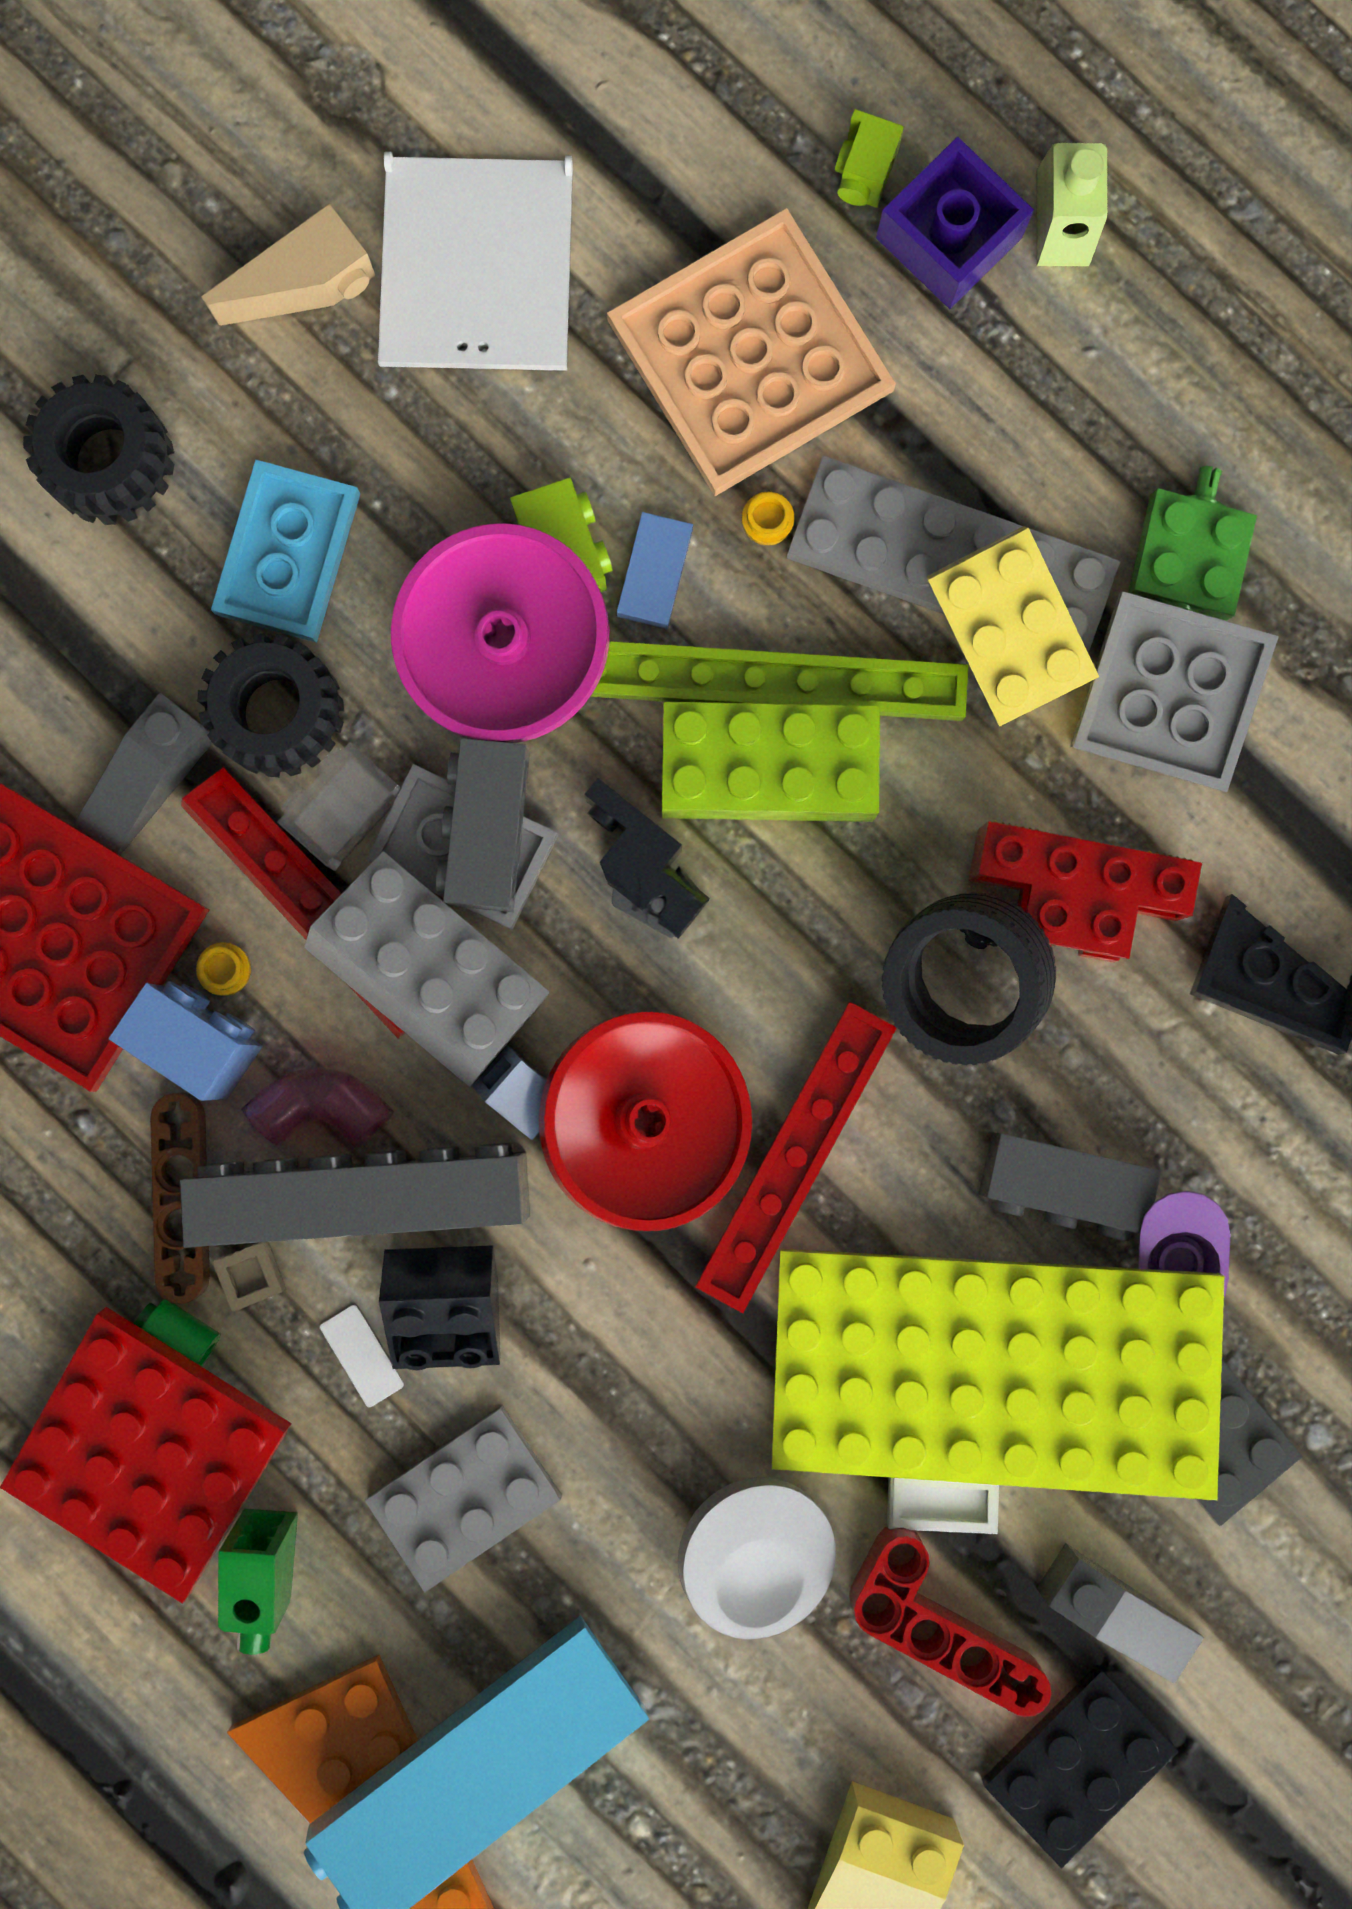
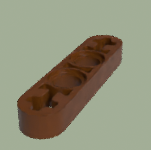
[150,1093,210,1305]

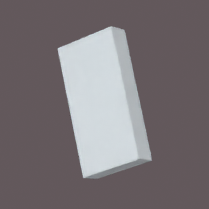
[887,1478,999,1534]

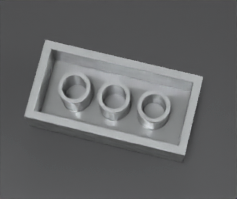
[304,851,550,1087]

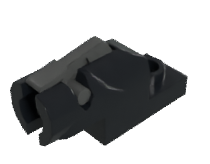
[584,778,710,939]

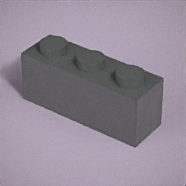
[436,738,530,913]
[979,1132,1161,1241]

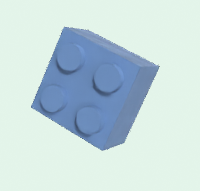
[109,981,263,1101]

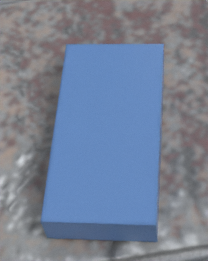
[617,512,693,629]

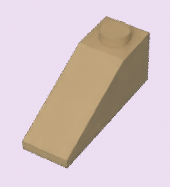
[201,204,375,326]

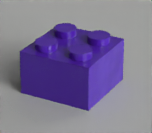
[876,136,1034,309]

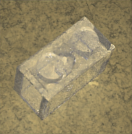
[277,742,401,871]

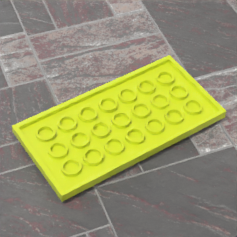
[772,1249,1224,1500]

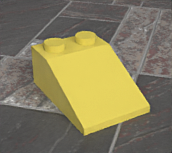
[807,1781,964,1909]

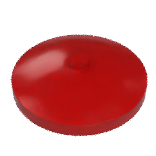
[539,1012,752,1231]

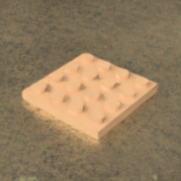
[607,208,896,496]

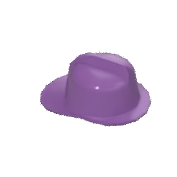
[1139,1191,1230,1296]

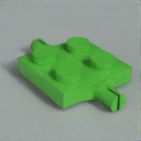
[1128,466,1257,621]

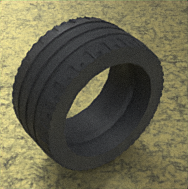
[882,892,1056,1065]

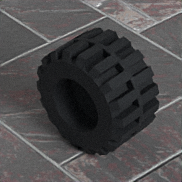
[23,374,175,525]
[197,633,344,778]

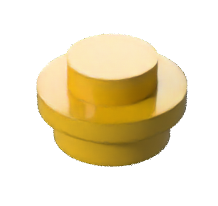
[742,491,795,545]
[196,942,251,996]

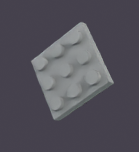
[1070,591,1279,792]

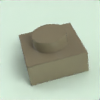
[212,1242,287,1313]

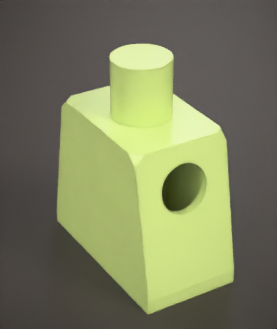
[1037,143,1107,266]

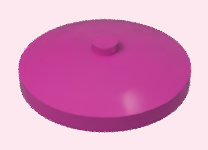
[391,523,610,743]

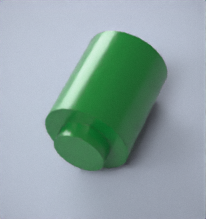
[134,1299,221,1367]

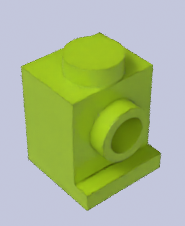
[835,109,904,208]

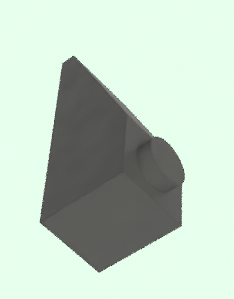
[73,693,212,855]
[1036,1543,1204,1684]

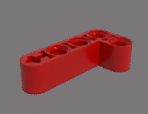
[849,1526,1052,1717]

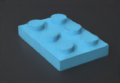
[211,459,361,643]

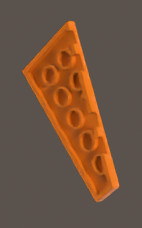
[227,1654,494,1909]

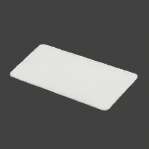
[320,1305,404,1407]

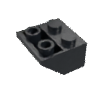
[379,1245,500,1371]

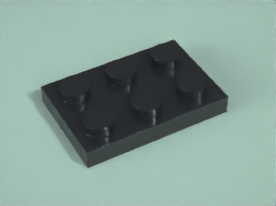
[981,1665,1179,1869]

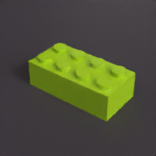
[662,702,880,822]

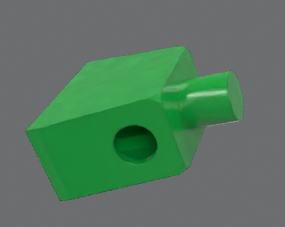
[218,1508,298,1655]

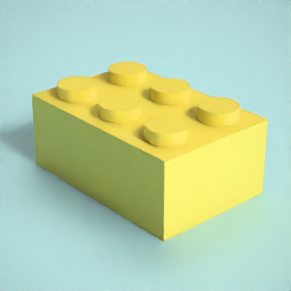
[926,526,1099,727]

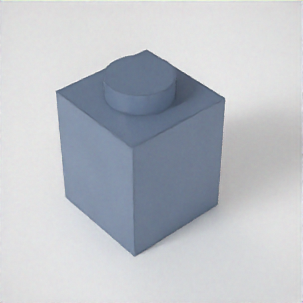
[472,1045,547,1140]

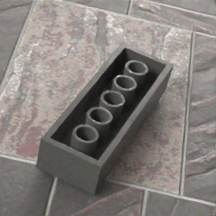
[180,1143,530,1248]

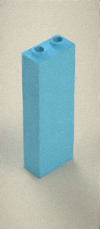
[304,1615,649,1909]

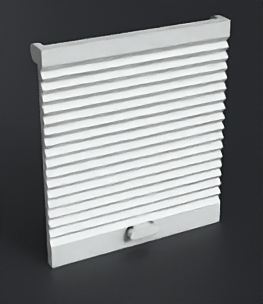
[378,152,573,370]

